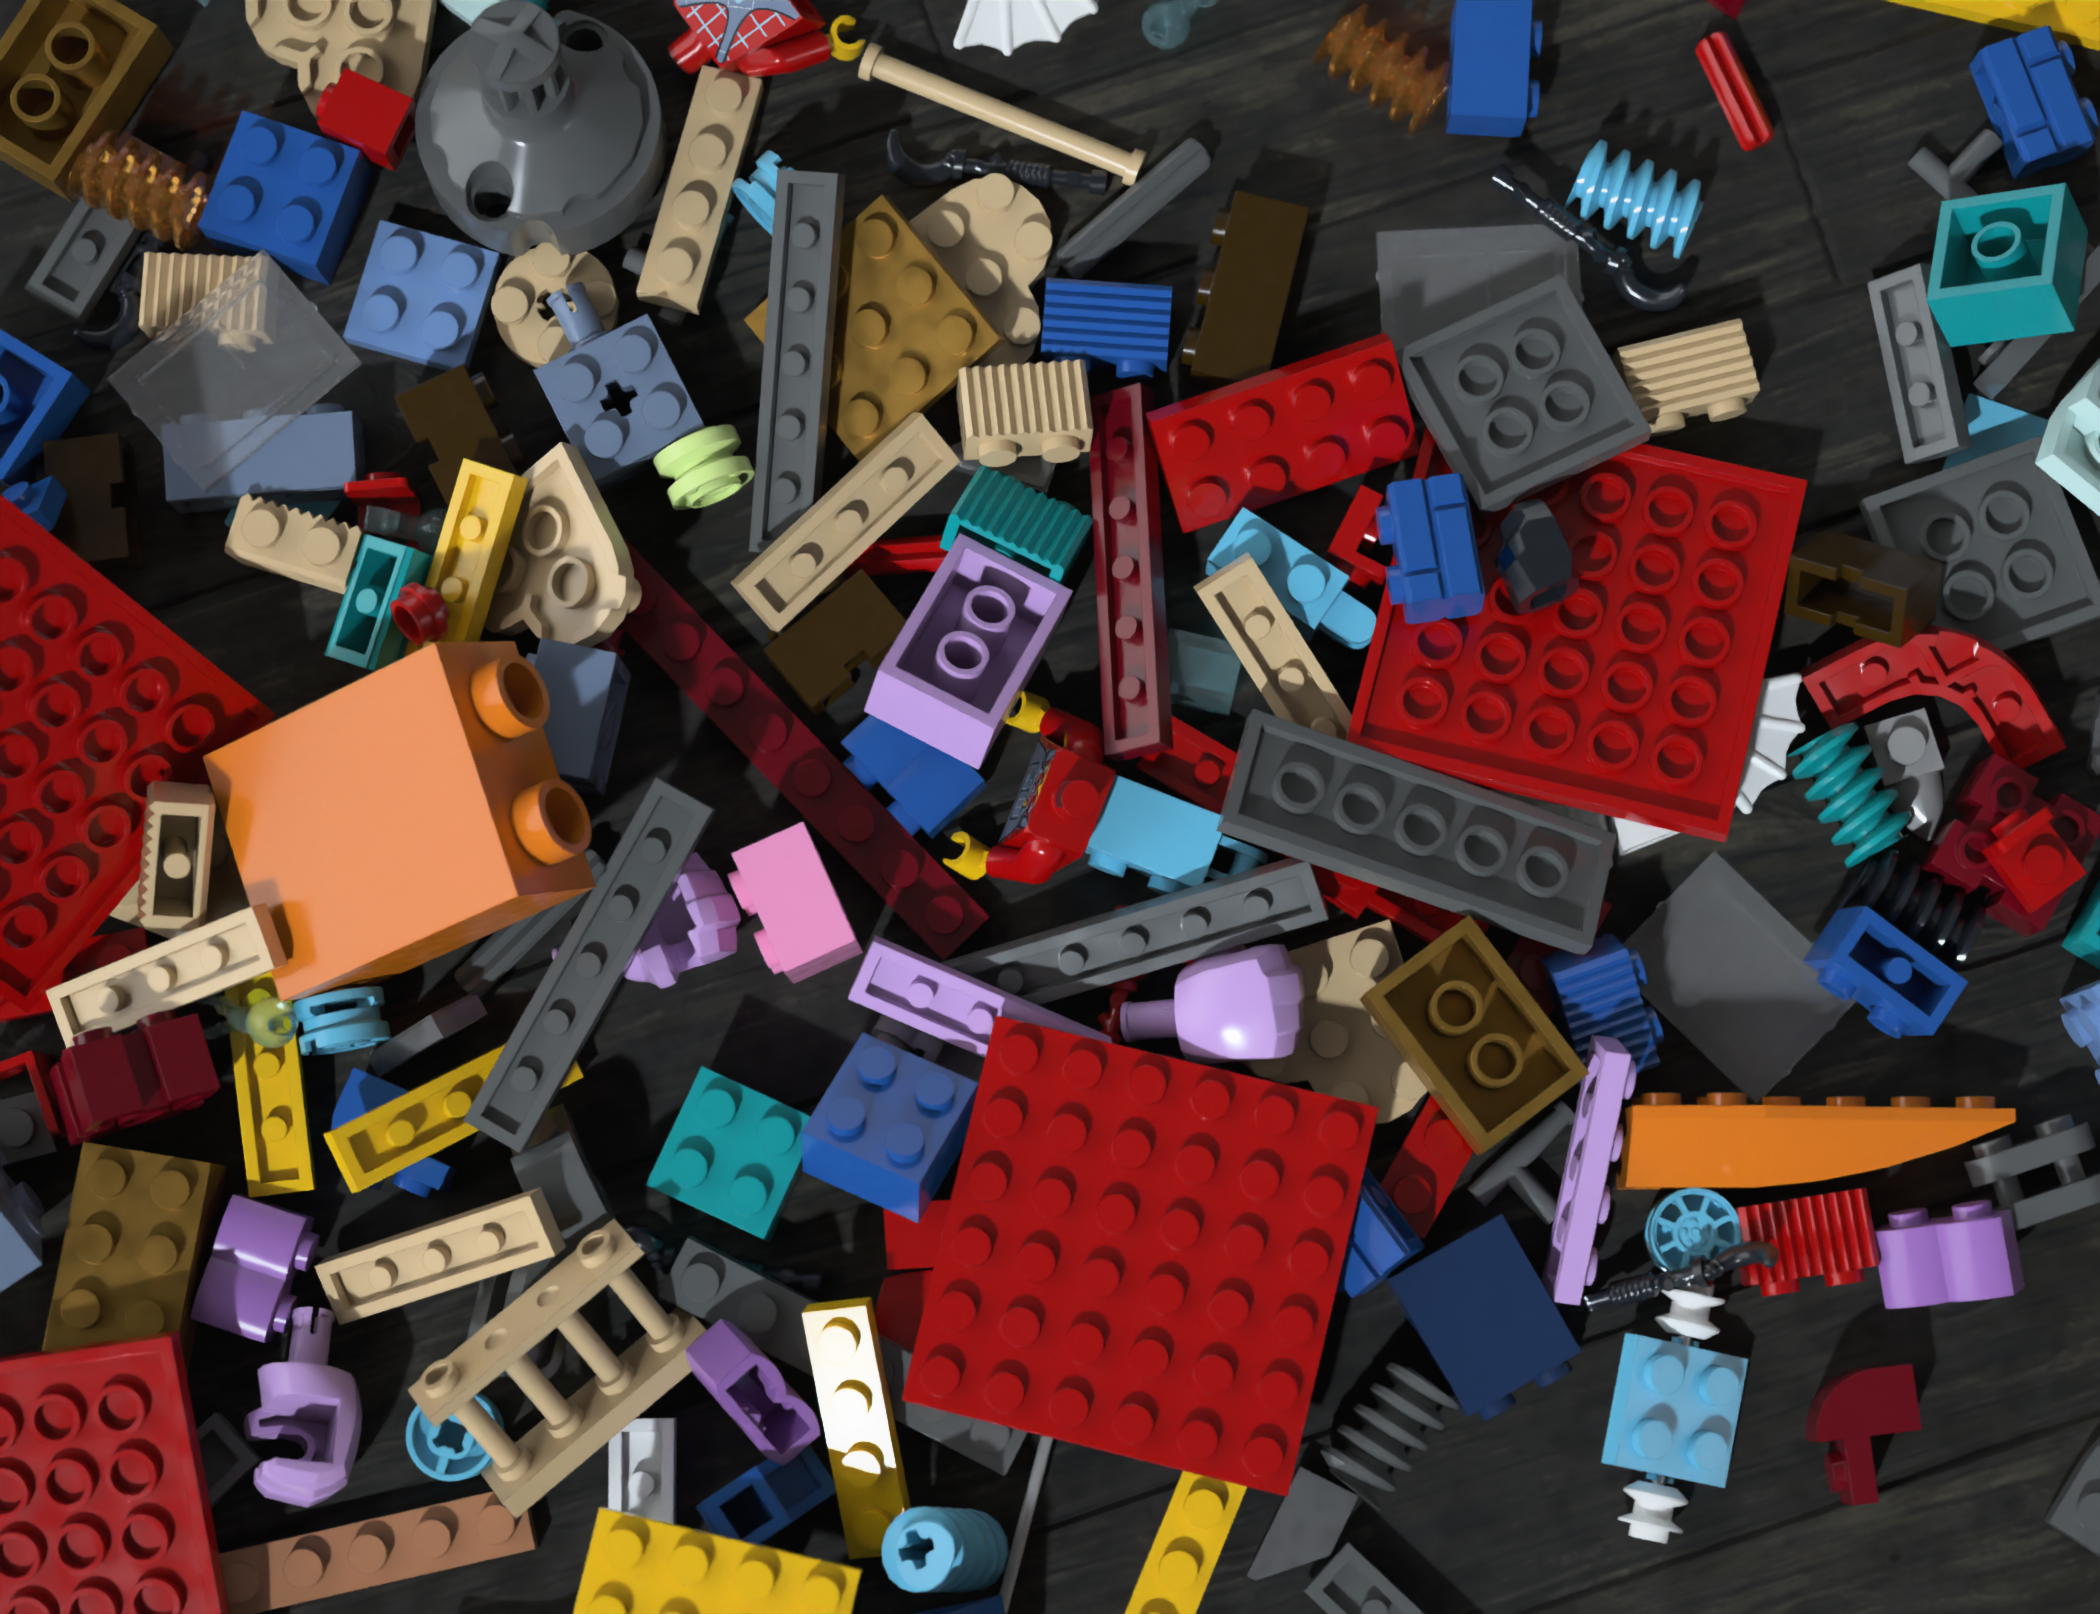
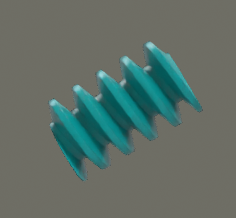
[1786,722,1912,868]

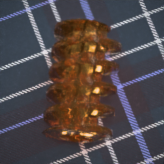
[1312,3,1451,135]
[66,129,209,251]

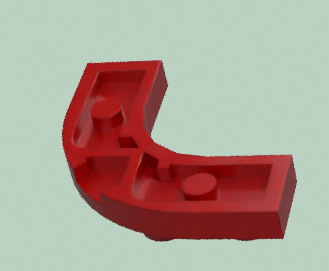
[1801,625,2066,769]

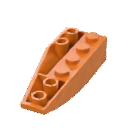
[1616,1093,2016,1190]

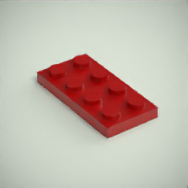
[1145,332,1420,534]

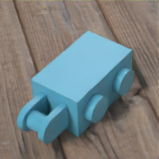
[1205,507,1377,650]
[1085,774,1269,895]

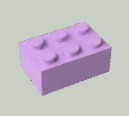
[864,533,1073,770]

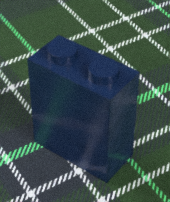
[1384,1214,1582,1421]

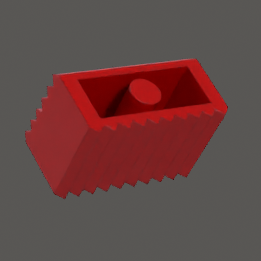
[1734,1188,1880,1297]

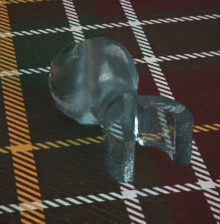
[1142,0,1220,49]
[363,505,448,556]
[196,993,298,1049]

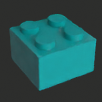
[1926,183,2088,347]
[646,1066,811,1241]

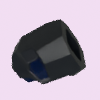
[1495,499,1579,614]

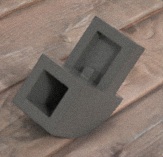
[510,1103,616,1258]

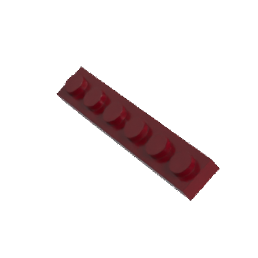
[1089,382,1173,762]

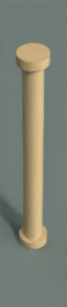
[858,42,1148,187]

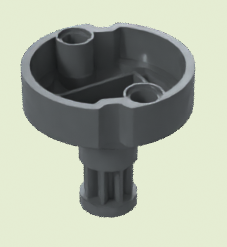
[415,0,667,257]

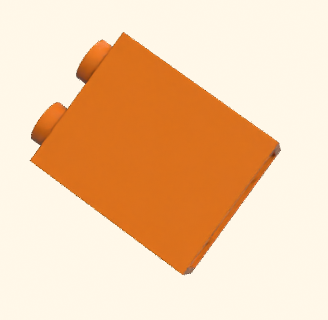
[203,641,596,1002]

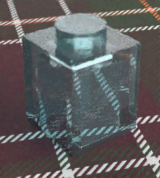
[1167,628,1241,716]

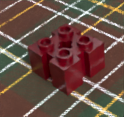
[1919,753,2100,938]
[47,1009,220,1147]

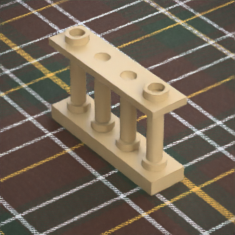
[407,1218,707,1519]

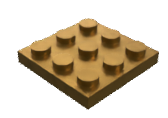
[744,194,1006,462]

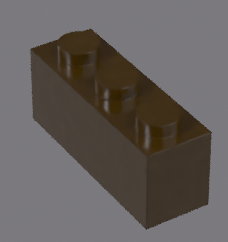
[1181,190,1309,390]

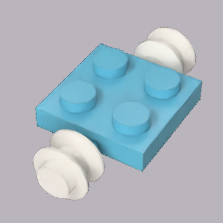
[1601,1284,1749,1544]

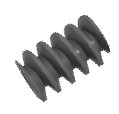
[1320,1362,1460,1511]

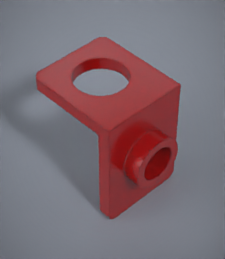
[344,472,425,553]
[0,1050,67,1138]

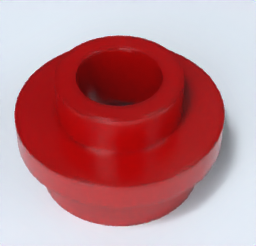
[390,582,450,645]

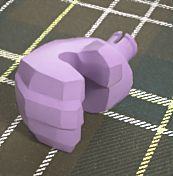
[552,852,741,989]
[1120,944,1306,1065]
[243,1307,362,1508]

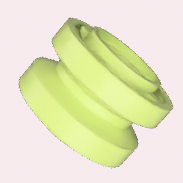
[653,424,755,510]

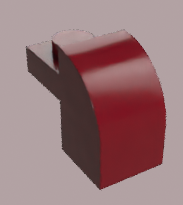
[1805,1363,1922,1506]

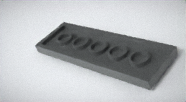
[1216,709,1617,957]

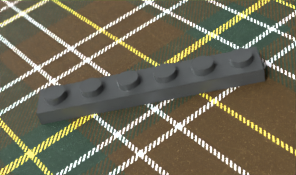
[749,169,846,553]
[463,778,716,1153]
[941,857,1328,1005]
[658,1236,1028,1476]

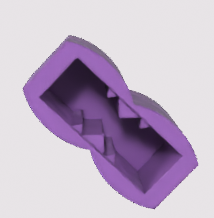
[190,1194,320,1343]
[1874,1200,2025,1309]
[686,1319,820,1465]

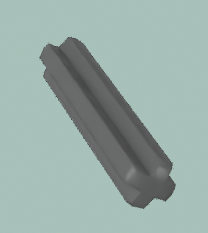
[1057,138,1211,279]
[454,847,607,998]

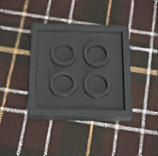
[1395,274,1652,520]
[1858,436,2100,652]

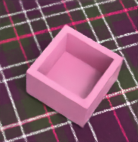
[727,822,863,984]

